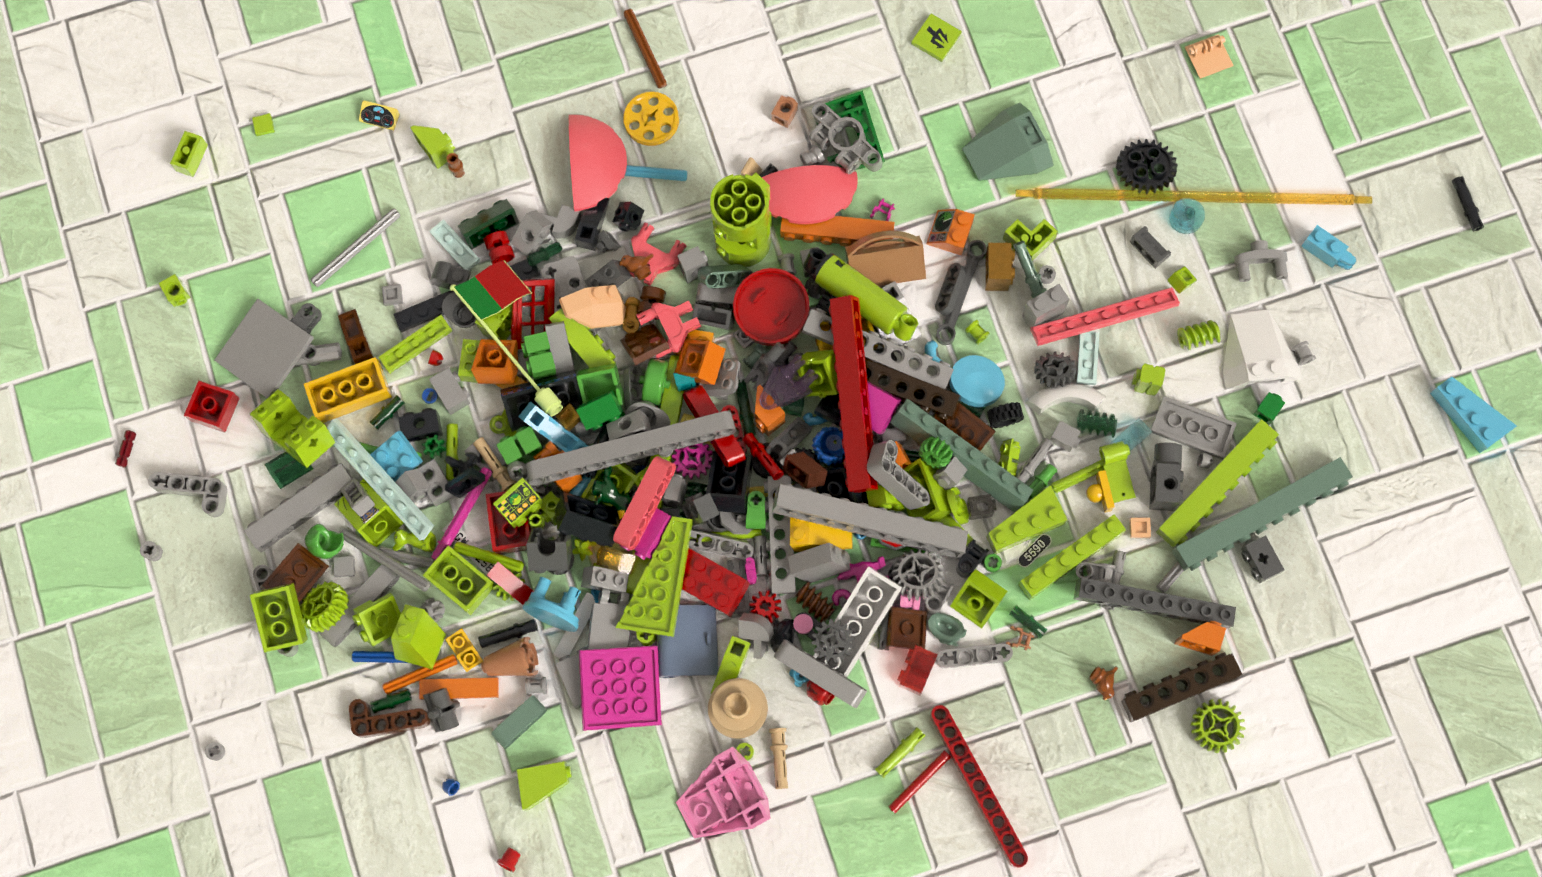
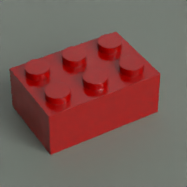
[485,491,532,554]

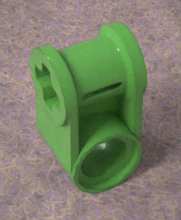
[746,491,766,529]

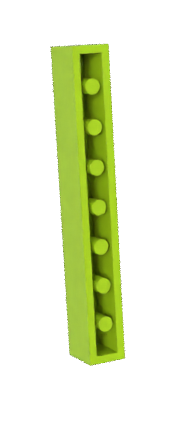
[1156,419,1279,548]

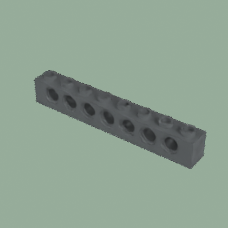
[1074,578,1236,629]

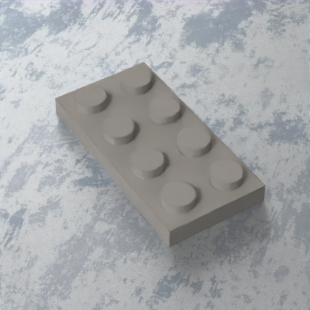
[1150,396,1237,460]

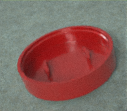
[733,268,810,346]

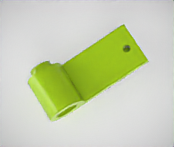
[1099,441,1136,503]

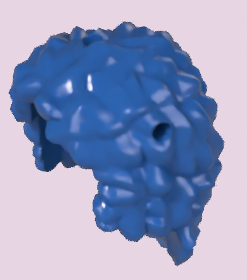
[812,426,845,466]

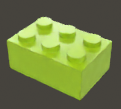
[423,545,495,616]
[250,583,308,653]

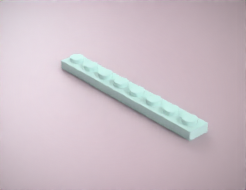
[327,419,434,540]

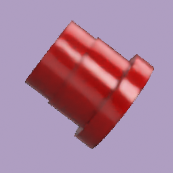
[496,847,521,873]

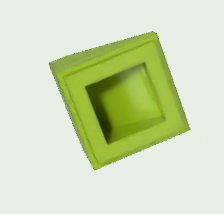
[1167,266,1197,293]

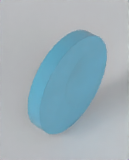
[949,355,1005,407]

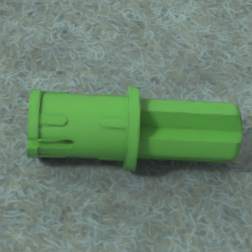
[1029,463,1057,499]

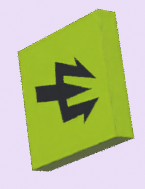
[911,13,962,62]

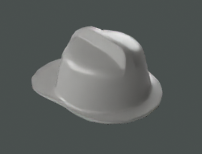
[626,401,670,430]

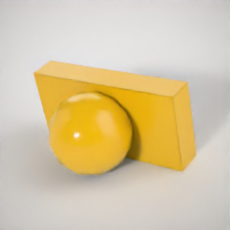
[1086,470,1115,513]

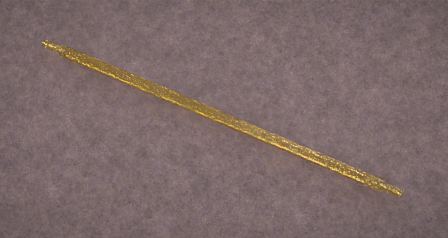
[1015,188,1372,205]

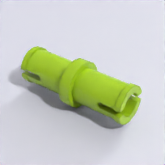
[529,514,545,530]

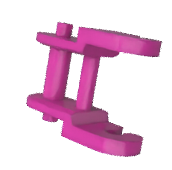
[870,198,895,221]
[745,557,757,585]

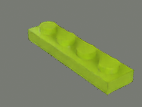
[378,315,452,373]

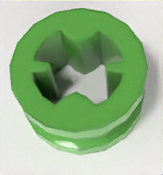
[984,554,1002,573]

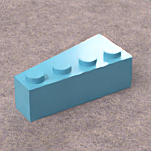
[1430,377,1517,453]

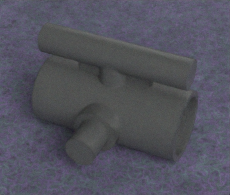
[423,688,460,733]

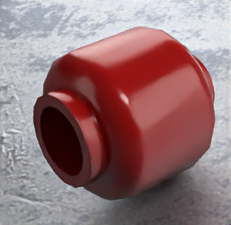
[806,680,835,705]

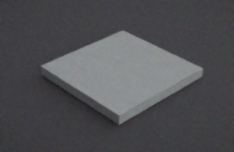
[214,299,314,398]

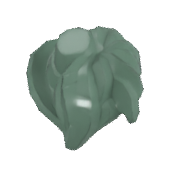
[928,613,967,646]

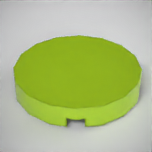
[947,487,969,525]

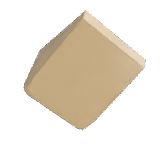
[741,157,762,176]

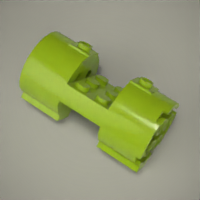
[710,173,772,267]

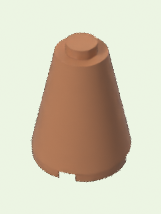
[481,637,539,676]

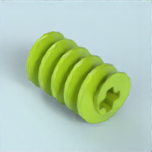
[1177,320,1220,350]

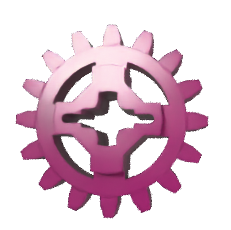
[672,443,713,480]

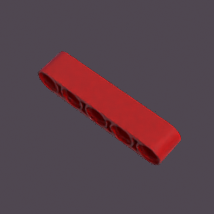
[683,385,746,468]

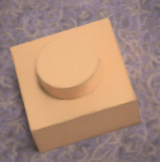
[1130,518,1151,538]

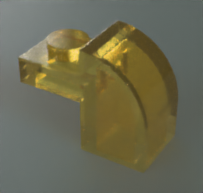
[596,546,636,574]

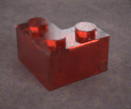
[897,645,938,696]

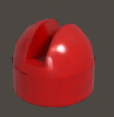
[428,350,443,366]

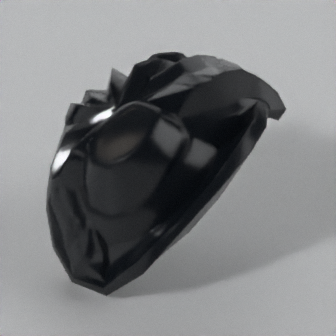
[770,619,795,653]

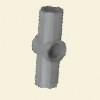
[295,343,342,366]

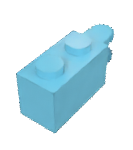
[1301,225,1356,270]

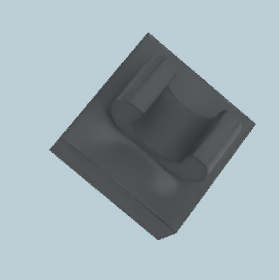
[596,230,621,253]

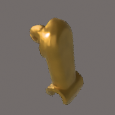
[622,297,640,333]

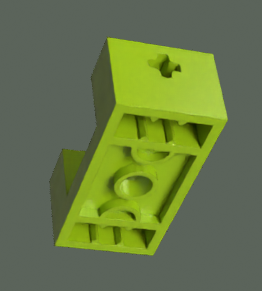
[250,389,336,468]

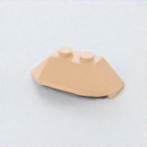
[559,285,626,329]

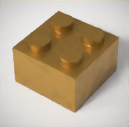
[985,243,1015,291]

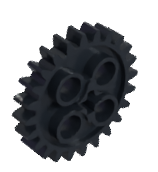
[1116,139,1178,194]

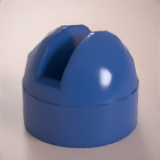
[422,388,438,404]
[442,778,460,796]

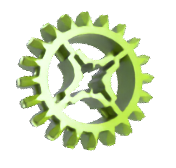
[300,581,349,632]
[1190,699,1246,753]

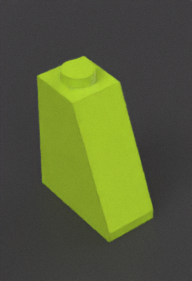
[517,761,572,811]

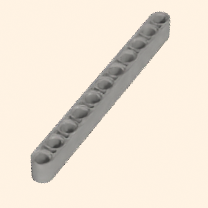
[526,411,736,486]

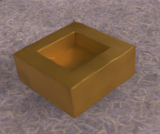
[556,403,581,431]

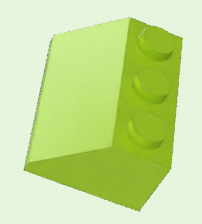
[903,458,952,522]

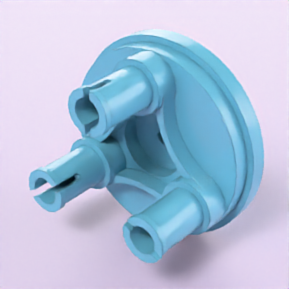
[522,577,581,632]

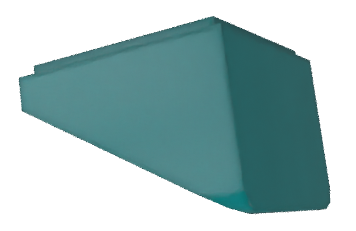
[673,373,696,392]

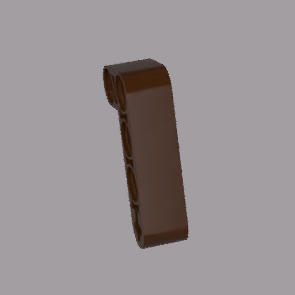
[349,699,431,738]

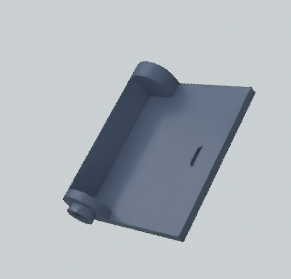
[657,605,719,678]

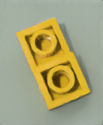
[445,628,483,672]

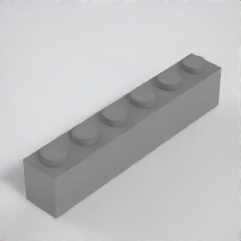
[244,463,353,553]

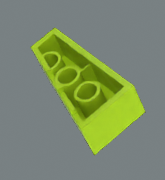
[986,485,1067,554]

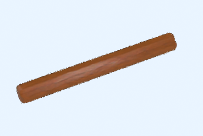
[624,9,667,89]

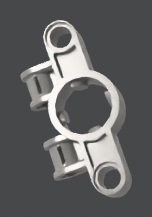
[809,102,883,174]

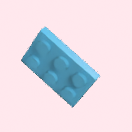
[370,431,423,482]

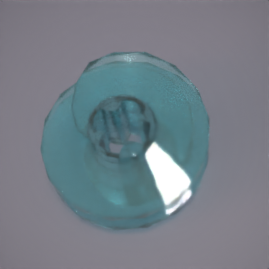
[1169,198,1205,234]

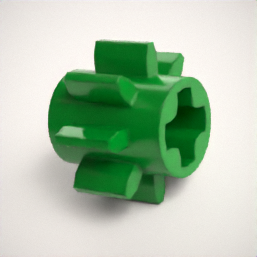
[422,435,446,460]

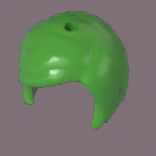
[305,524,344,559]

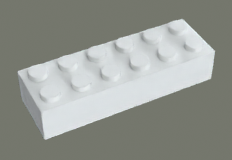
[813,566,903,677]

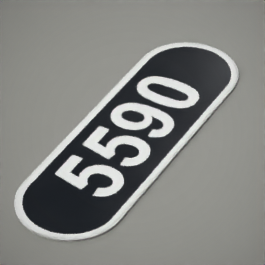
[1018,534,1052,567]

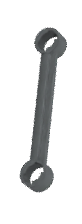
[936,240,987,345]

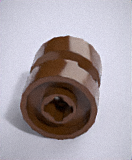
[637,286,666,319]

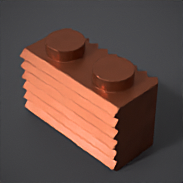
[783,451,827,489]

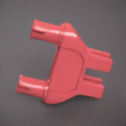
[630,222,687,286]
[636,301,701,359]

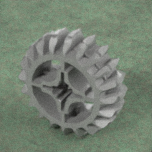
[892,548,945,601]

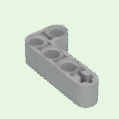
[867,440,930,510]
[148,472,227,518]

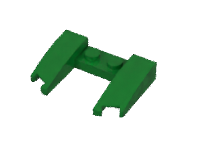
[816,90,885,170]

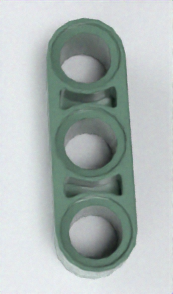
[697,264,753,288]
[491,695,547,749]

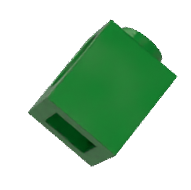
[1253,392,1286,425]

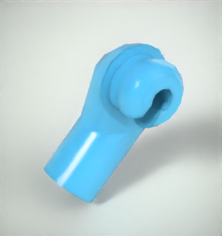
[924,340,942,363]

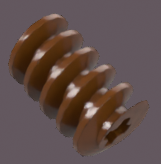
[794,581,837,624]

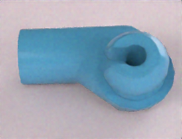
[803,412,827,426]

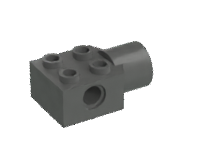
[1149,442,1184,511]

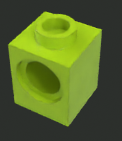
[159,274,191,307]

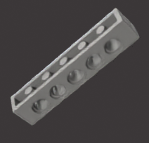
[764,476,796,594]

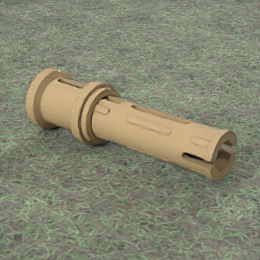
[473,437,517,492]
[769,728,788,789]

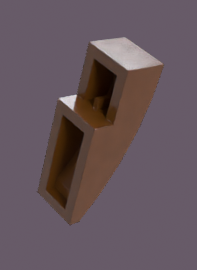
[338,309,374,364]

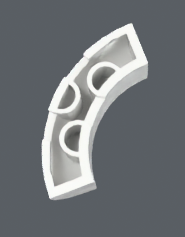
[1025,383,1106,415]

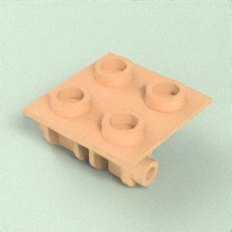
[1185,34,1234,79]

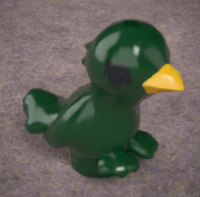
[591,466,633,520]

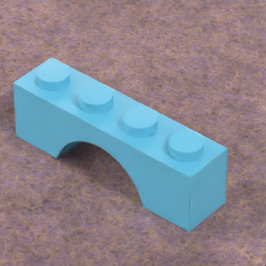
[519,402,589,452]

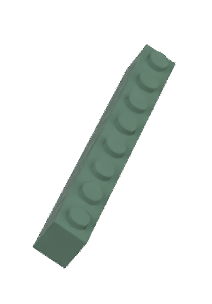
[890,399,1033,513]

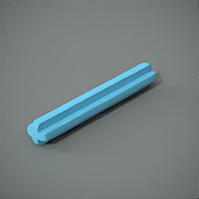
[625,165,688,181]

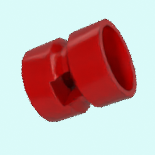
[484,231,515,264]

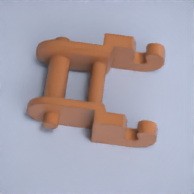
[1006,626,1035,651]

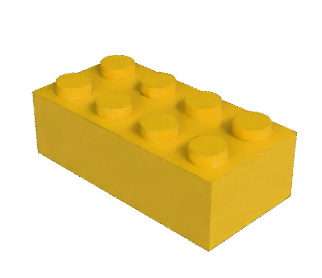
[303,357,392,423]

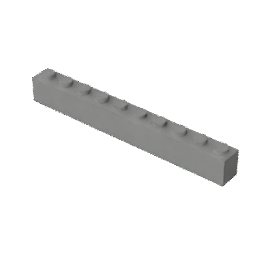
[772,484,968,559]

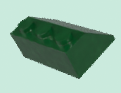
[458,199,520,250]

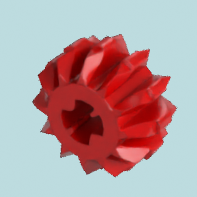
[749,590,782,623]

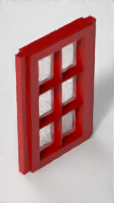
[511,278,555,349]

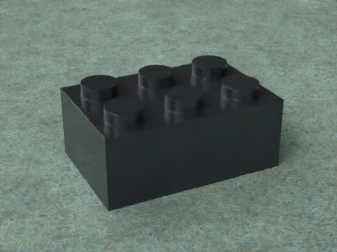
[706,451,752,513]
[554,492,620,547]

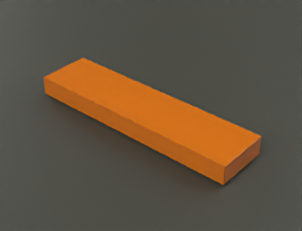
[419,678,499,700]

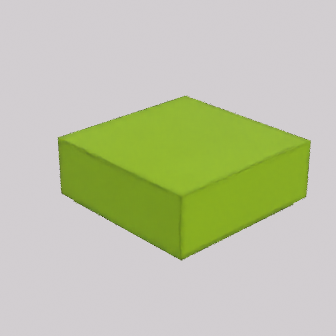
[252,113,275,136]

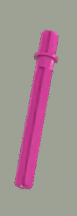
[431,467,493,560]

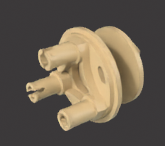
[708,678,768,739]

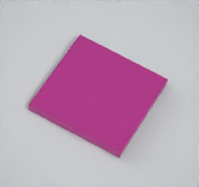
[578,646,662,731]

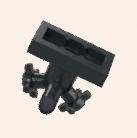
[445,452,485,498]

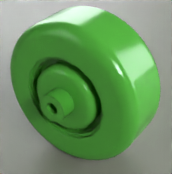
[639,358,671,406]

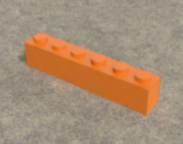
[780,216,895,247]

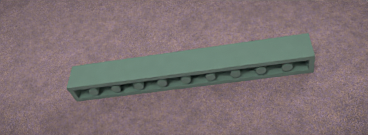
[1172,457,1353,571]

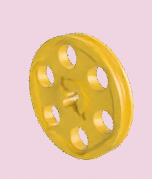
[624,92,679,146]

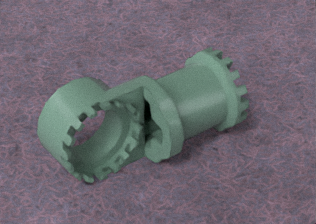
[743,344,769,370]

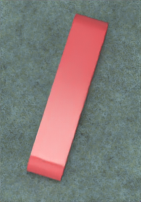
[613,456,676,550]

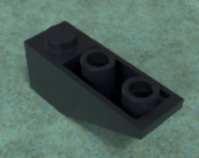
[575,198,610,251]

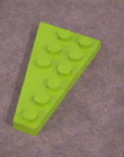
[615,516,693,637]

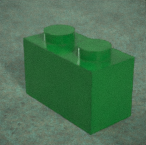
[576,390,623,431]

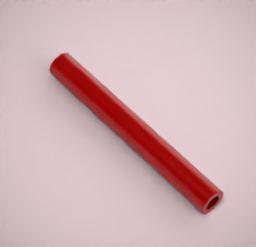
[888,750,951,814]

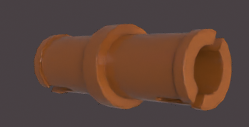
[447,153,465,178]

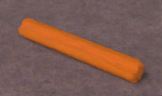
[382,654,458,694]

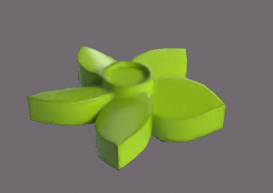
[572,539,593,561]

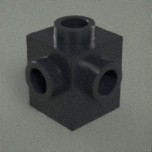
[612,201,645,232]

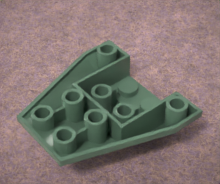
[962,103,1054,181]

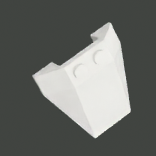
[1222,309,1302,390]

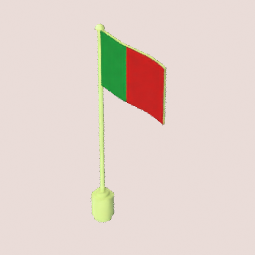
[450,260,563,417]

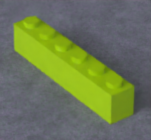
[1018,514,1126,600]

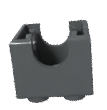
[526,527,572,573]

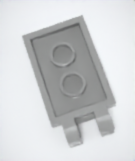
[587,589,630,650]

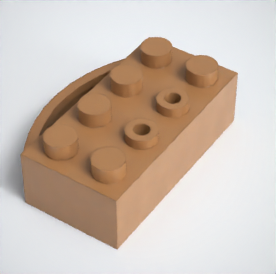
[845,231,926,286]

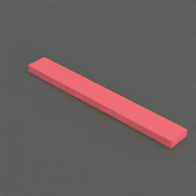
[1030,287,1180,346]

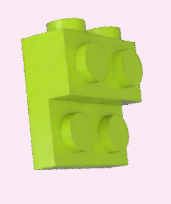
[352,593,401,647]

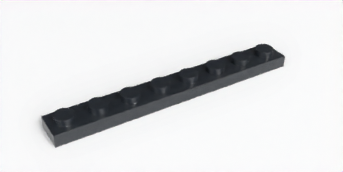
[393,256,540,333]

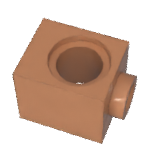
[771,95,798,128]

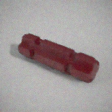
[115,430,136,467]

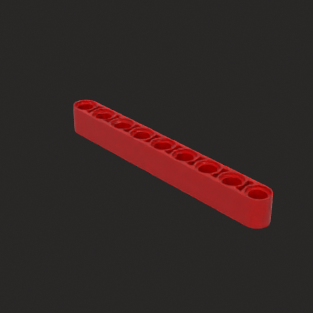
[930,705,1028,868]

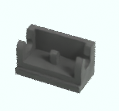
[1130,226,1171,269]

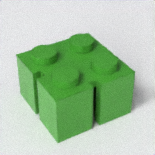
[521,331,556,381]
[576,363,625,405]
[496,426,544,465]

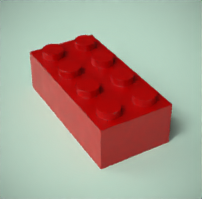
[682,548,750,617]

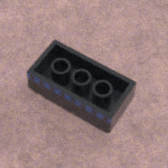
[500,369,583,432]

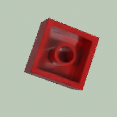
[184,380,240,433]

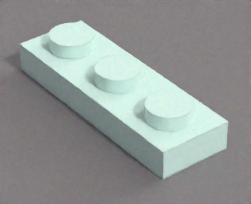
[429,219,480,270]
[1076,329,1100,385]

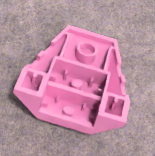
[676,747,771,838]

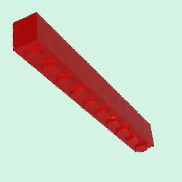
[829,295,878,493]

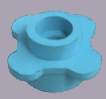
[789,669,809,687]

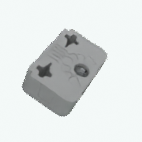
[541,256,586,313]

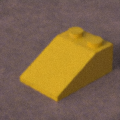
[790,517,852,552]

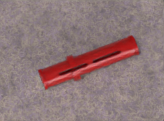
[743,433,784,480]

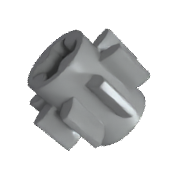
[421,597,445,622]

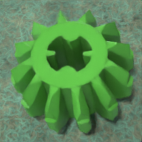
[918,436,953,469]

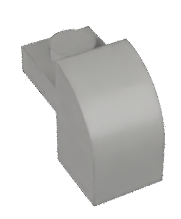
[539,205,582,239]
[738,613,774,659]

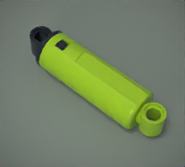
[803,248,919,341]

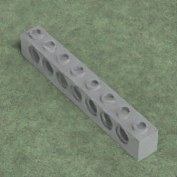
[802,308,954,389]

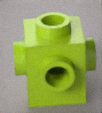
[540,491,561,526]

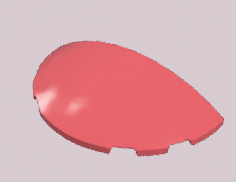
[569,115,627,212]
[761,165,858,224]

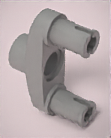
[1234,240,1288,282]

